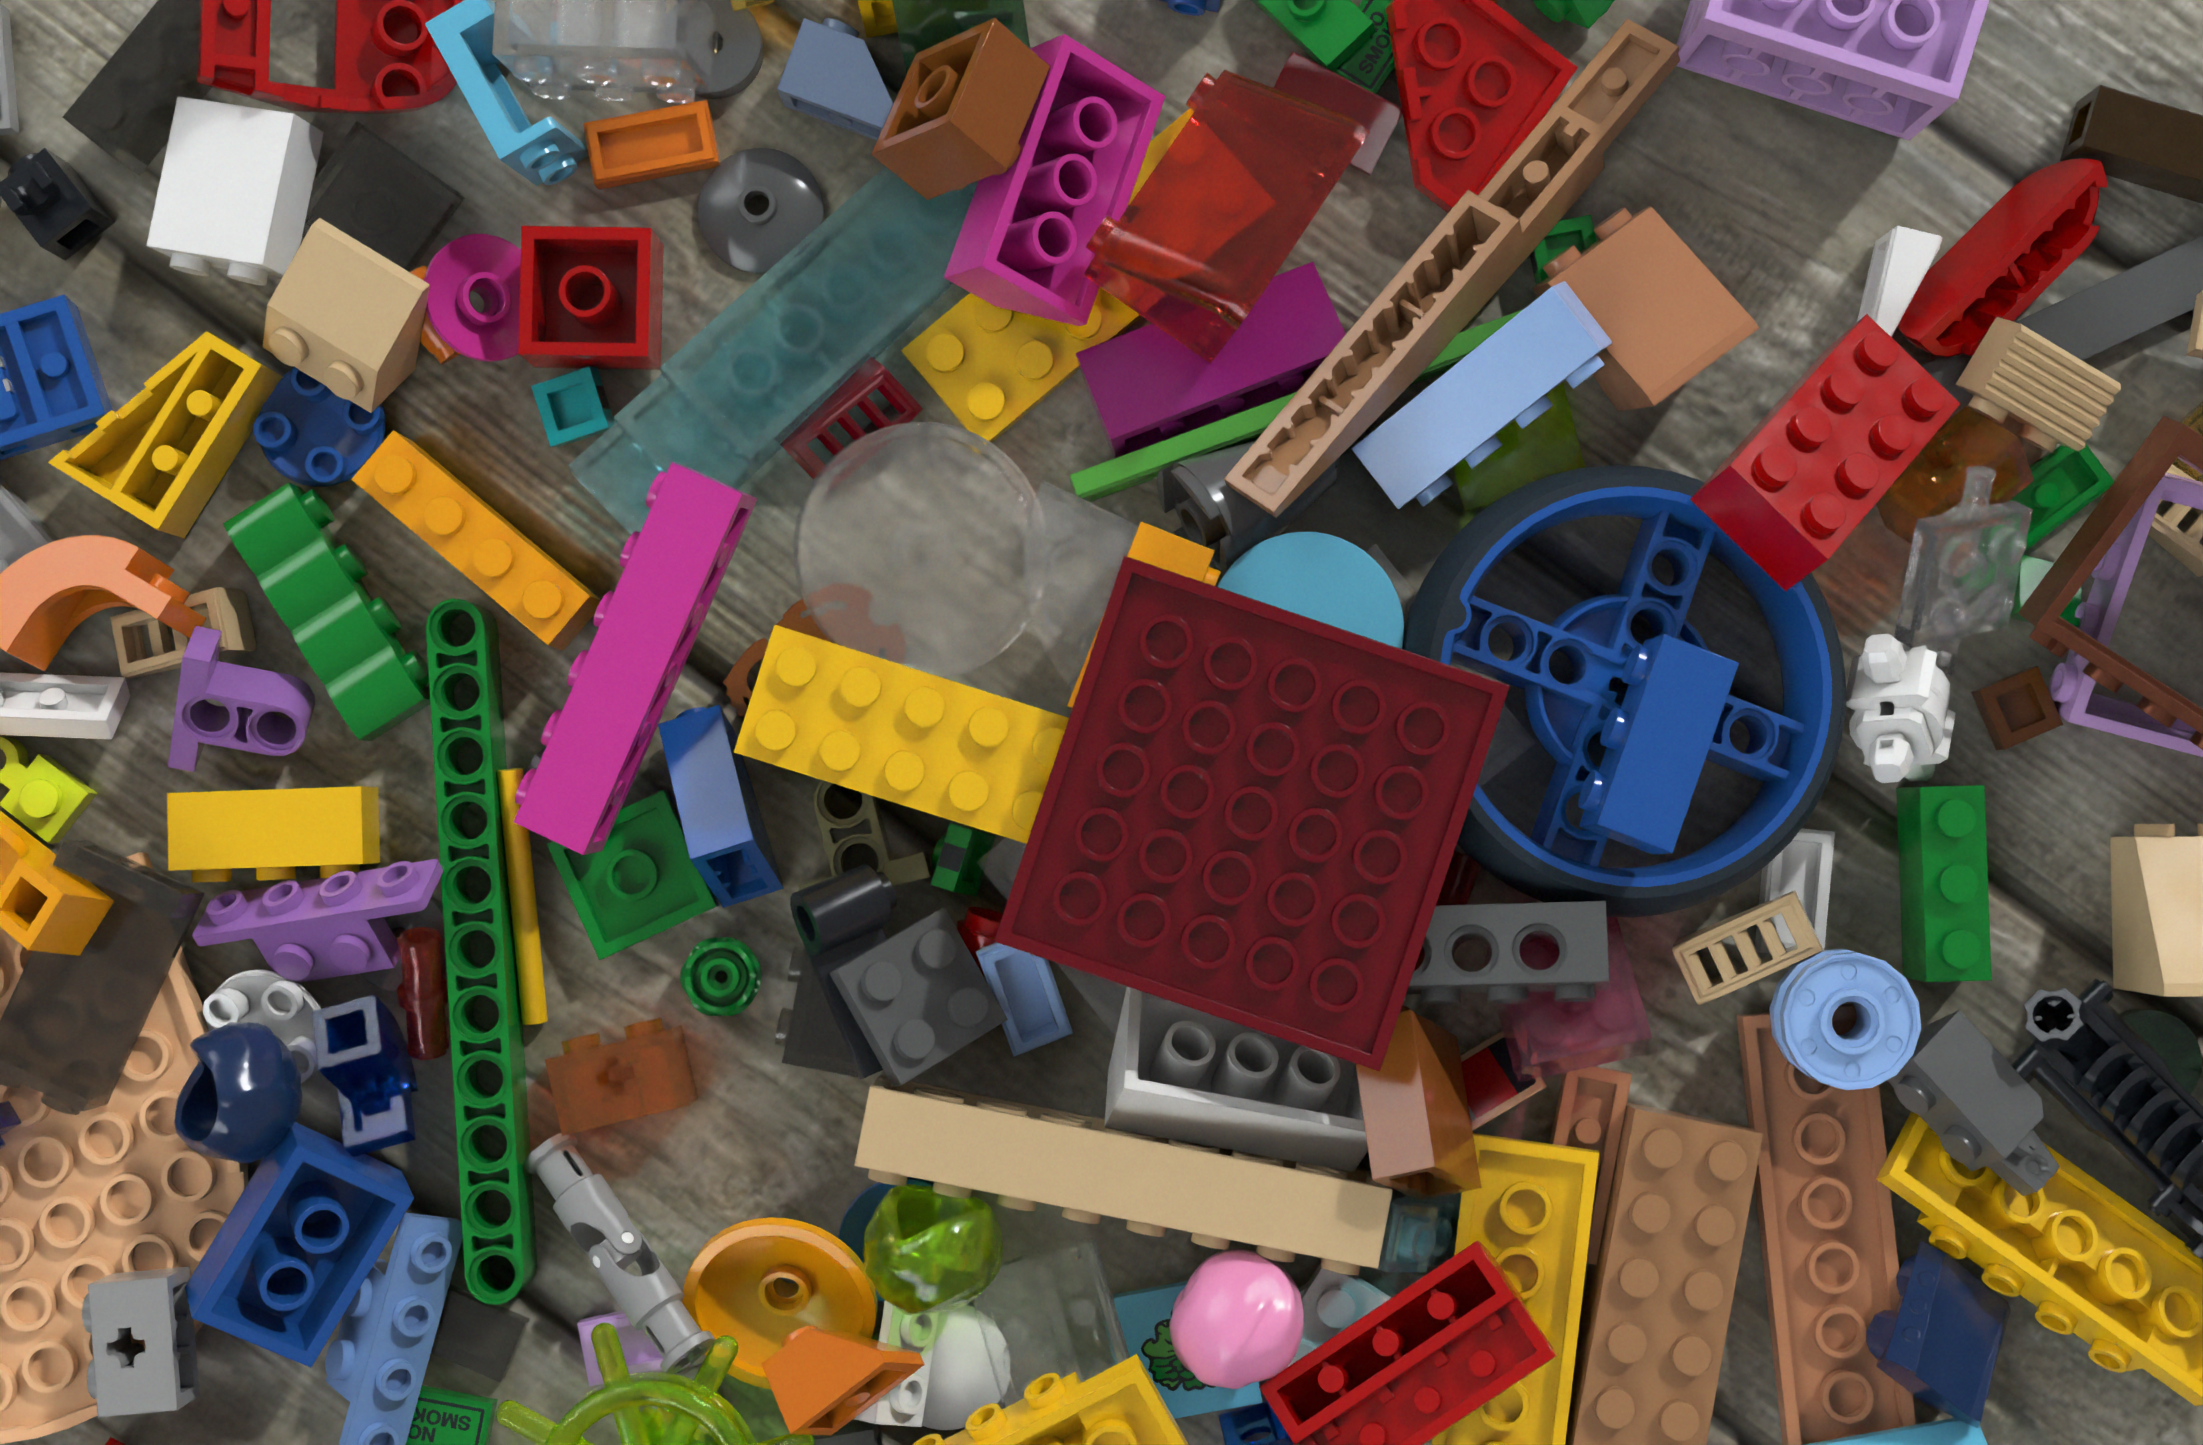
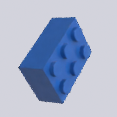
[185,1122,414,1368]

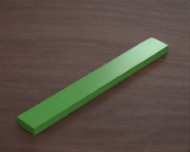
[1070,310,1522,505]

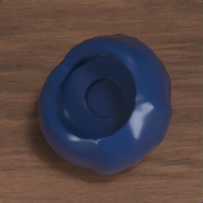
[174,1022,302,1163]

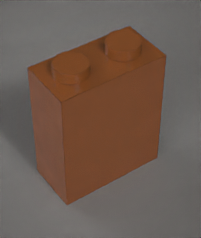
[1355,1006,1482,1200]

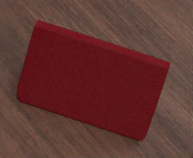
[1259,52,1403,176]

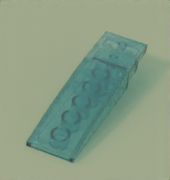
[568,166,978,535]

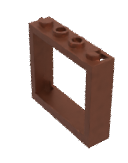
[2018,416,2203,750]

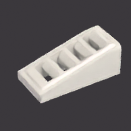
[1857,226,1943,337]

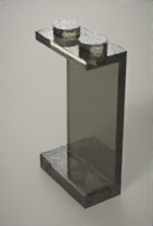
[0,840,205,1115]

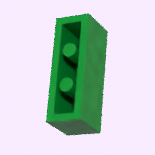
[1896,785,1992,982]

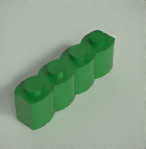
[223,482,430,741]

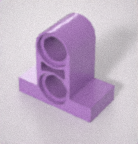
[168,626,315,772]

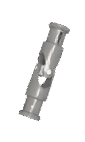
[523,1131,716,1375]

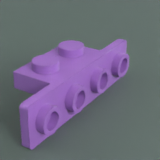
[192,859,443,983]

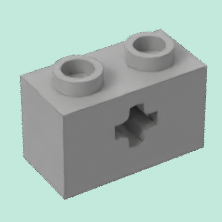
[82,1266,200,1418]

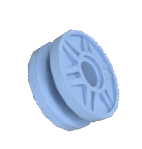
[1769,949,1921,1090]

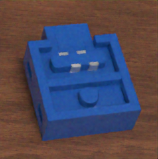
[0,294,113,461]

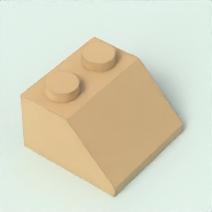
[263,218,430,413]

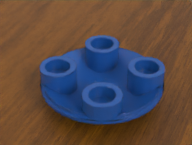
[253,367,385,487]

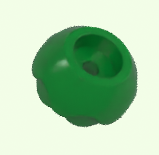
[680,937,762,1016]

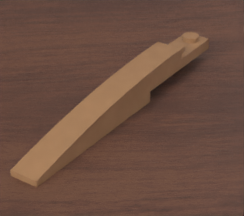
[1224,19,1680,518]

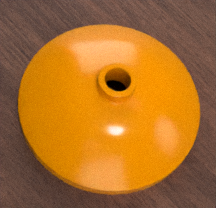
[682,1217,878,1390]

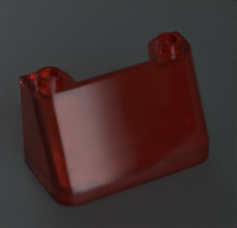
[1084,69,1370,364]

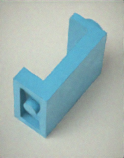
[425,0,589,186]

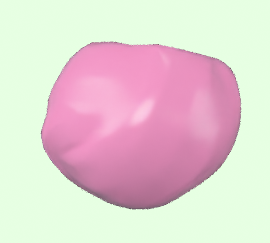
[1170,1248,1304,1389]

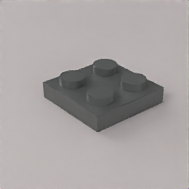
[829,907,1008,1087]

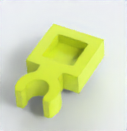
[0,736,98,844]

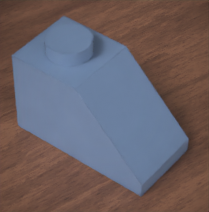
[777,18,893,140]

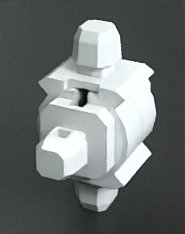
[1846,633,1956,783]

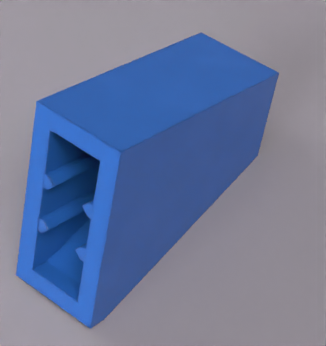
[658,705,784,908]

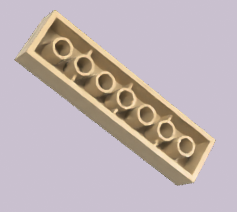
[854,1075,1393,1275]

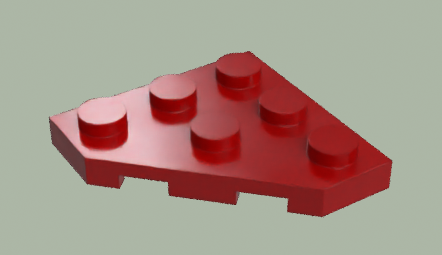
[1386,0,1578,213]

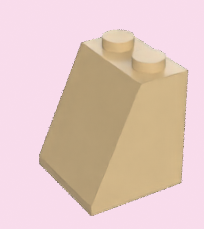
[2110,823,2203,997]

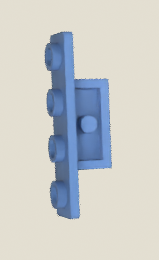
[325,1213,463,1445]

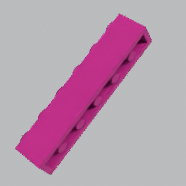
[514,462,757,855]

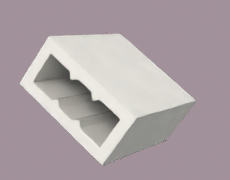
[146,96,324,285]

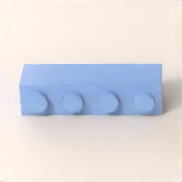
[1351,281,1613,509]

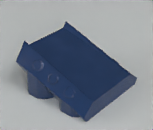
[1866,1241,2011,1428]

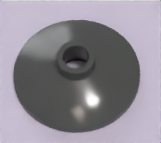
[698,148,824,274]

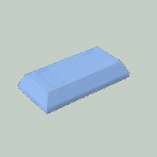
[976,942,1073,1057]

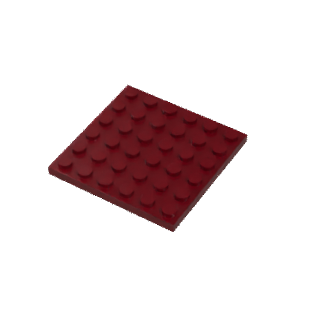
[994,556,1510,1072]

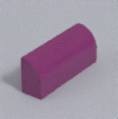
[1076,262,1346,458]

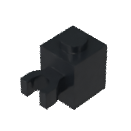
[0,148,115,261]

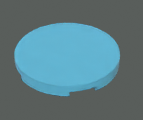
[1218,532,1404,649]

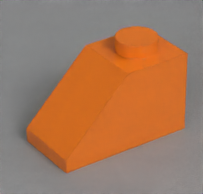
[761,1326,925,1436]

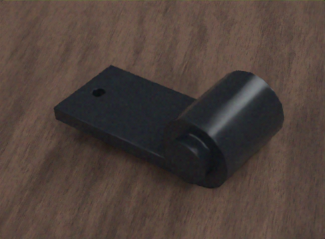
[790,864,897,1079]

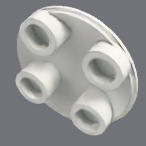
[202,970,328,1083]
[922,1299,1010,1430]

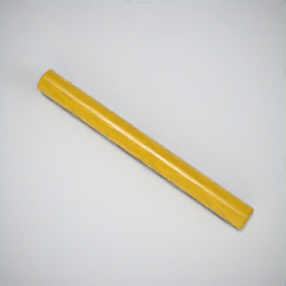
[497,768,548,1025]

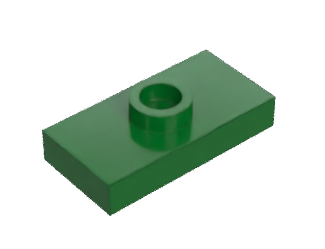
[1251,0,1376,72]

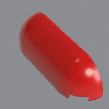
[1898,158,2107,357]

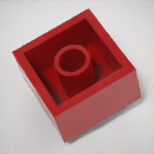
[518,226,664,370]

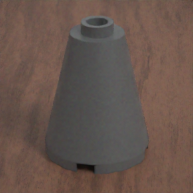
[1157,441,1340,579]

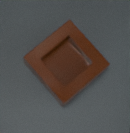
[1971,666,2063,750]

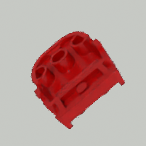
[197,0,463,114]

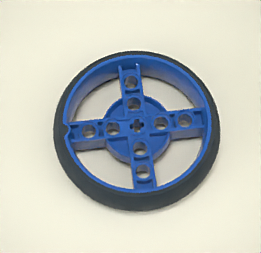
[1402,465,1846,918]

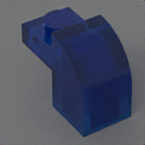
[312,994,418,1157]

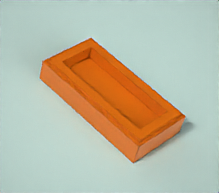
[583,100,721,190]

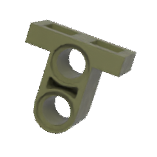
[798,780,934,890]

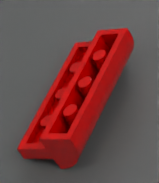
[1259,1241,1558,1445]

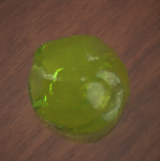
[862,1184,1003,1315]

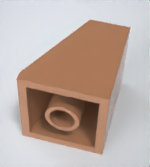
[1532,206,1759,411]

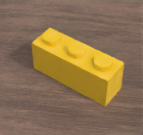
[167,786,380,883]

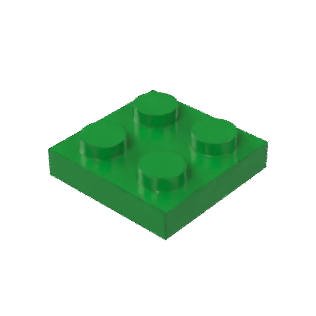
[547,790,720,960]

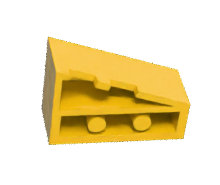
[48,331,283,538]

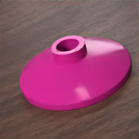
[424,234,521,362]

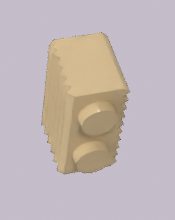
[1955,317,2121,453]

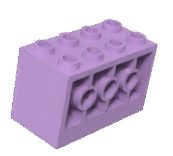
[1676,0,1989,141]

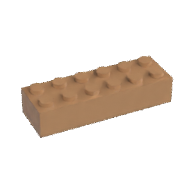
[1565,1102,1763,1445]

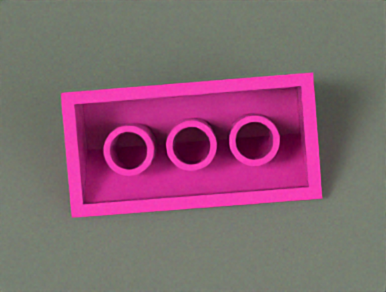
[944,34,1166,326]

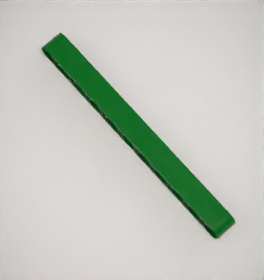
[426,598,537,1305]

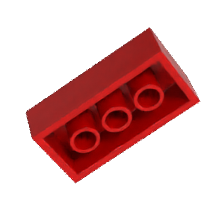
[1690,314,1961,591]

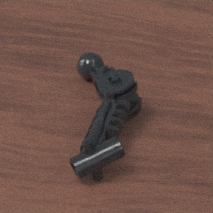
[2010,979,2203,1262]

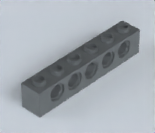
[1406,901,1609,1005]

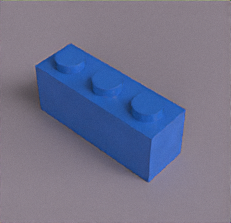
[1578,634,1739,854]

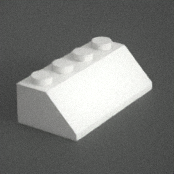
[1104,987,1368,1172]

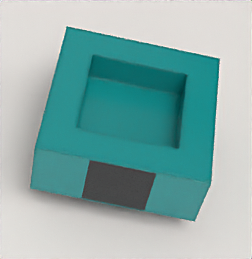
[531,366,617,447]

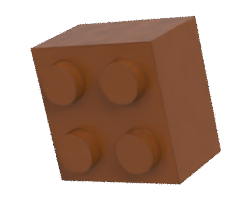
[871,18,1050,200]

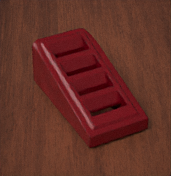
[780,357,923,491]

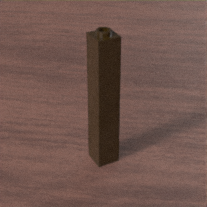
[2060,85,2203,204]

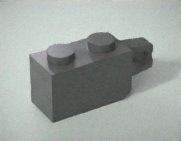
[1887,1010,2060,1196]

